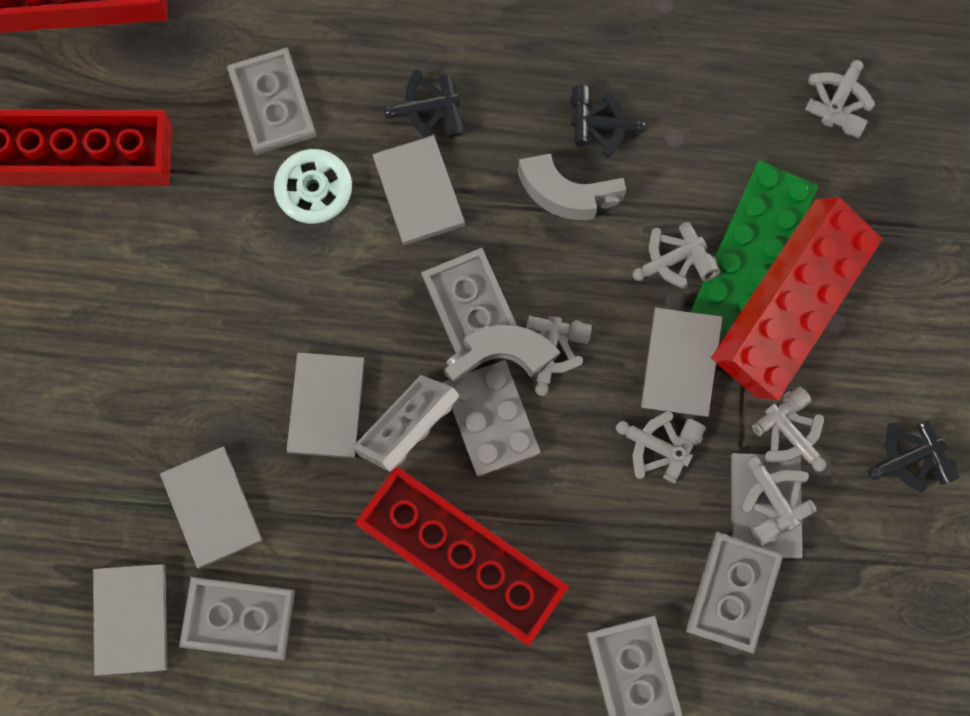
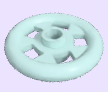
[274,149,352,224]

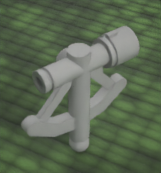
[805,60,875,138]
[633,222,720,289]
[526,316,592,396]
[752,387,826,472]
[616,411,706,484]
[741,456,817,546]

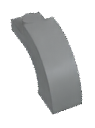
[518,154,626,220]
[444,325,560,385]

